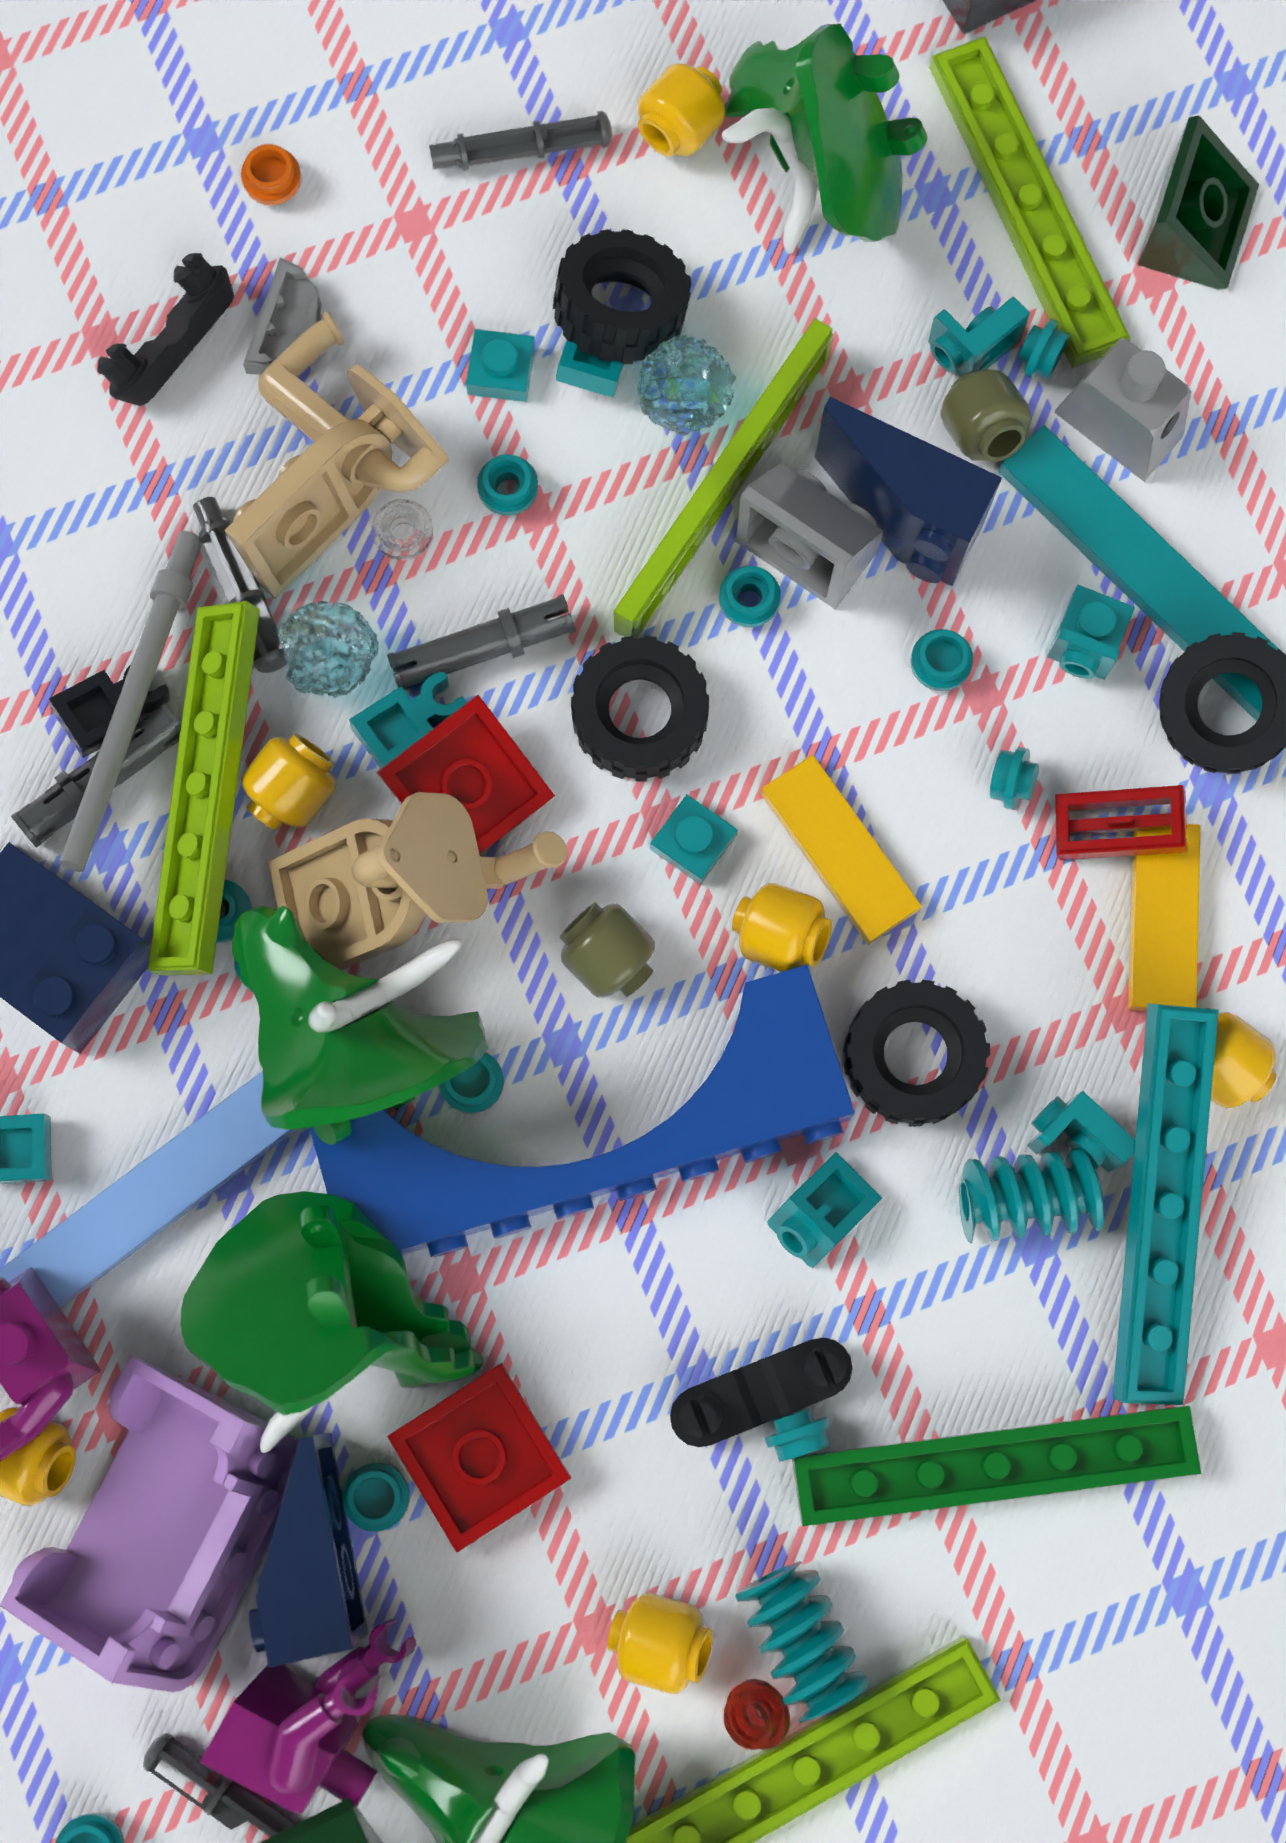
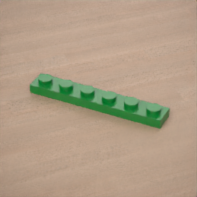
[792,1406,1201,1526]

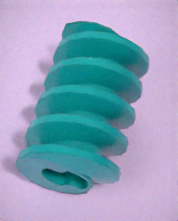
[959,1149,1104,1243]
[735,1561,869,1723]

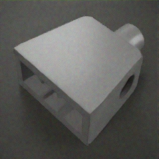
[1054,338,1191,482]

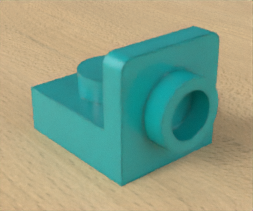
[928,296,1030,377]
[1047,584,1135,680]
[1027,1091,1135,1173]
[767,1152,882,1268]

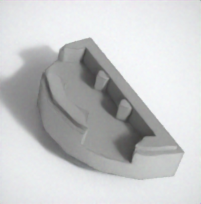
[243,257,324,375]

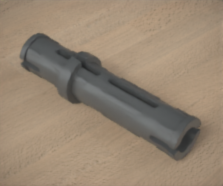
[387,594,576,690]
[11,703,181,848]

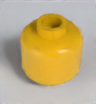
[638,64,725,157]
[241,733,336,830]
[732,883,832,972]
[1211,1012,1277,1109]
[0,1407,76,1506]
[607,1593,713,1694]

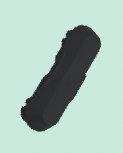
[97,253,234,406]
[670,1337,853,1447]

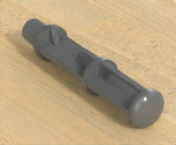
[429,111,612,171]
[193,497,290,673]
[143,1733,295,1837]

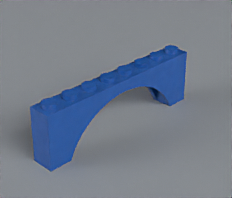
[309,965,855,1258]

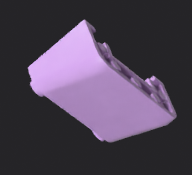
[0,1356,299,1692]

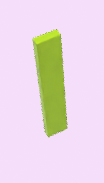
[929,36,1131,368]
[613,318,834,638]
[148,601,260,976]
[626,1636,1001,1843]

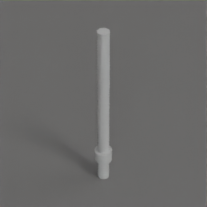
[59,531,202,872]

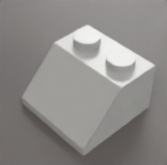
[735,462,883,609]

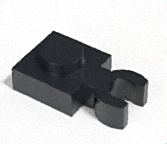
[49,665,170,758]

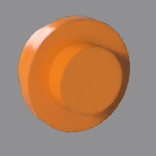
[241,144,301,205]

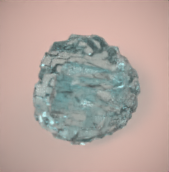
[637,335,736,435]
[278,601,379,698]

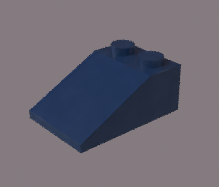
[815,397,1002,586]
[0,842,151,1054]
[249,1433,369,1668]

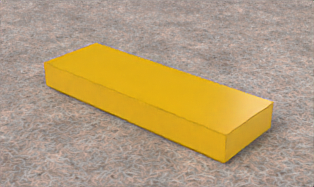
[760,754,922,945]
[1128,824,1201,1011]

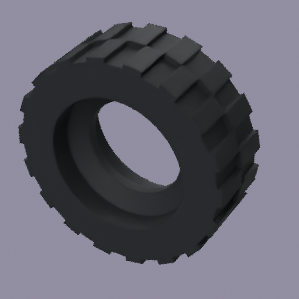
[553,229,691,364]
[1159,632,1286,775]
[571,635,709,781]
[843,979,990,1127]

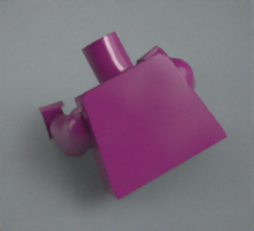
[0,1267,102,1461]
[200,1618,417,1814]

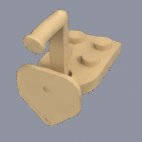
[224,312,449,599]
[268,792,567,970]

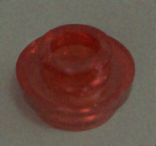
[723,1679,790,1750]

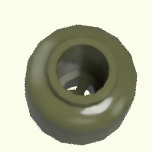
[940,369,1032,462]
[560,902,655,998]

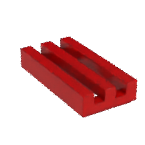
[1055,785,1188,860]

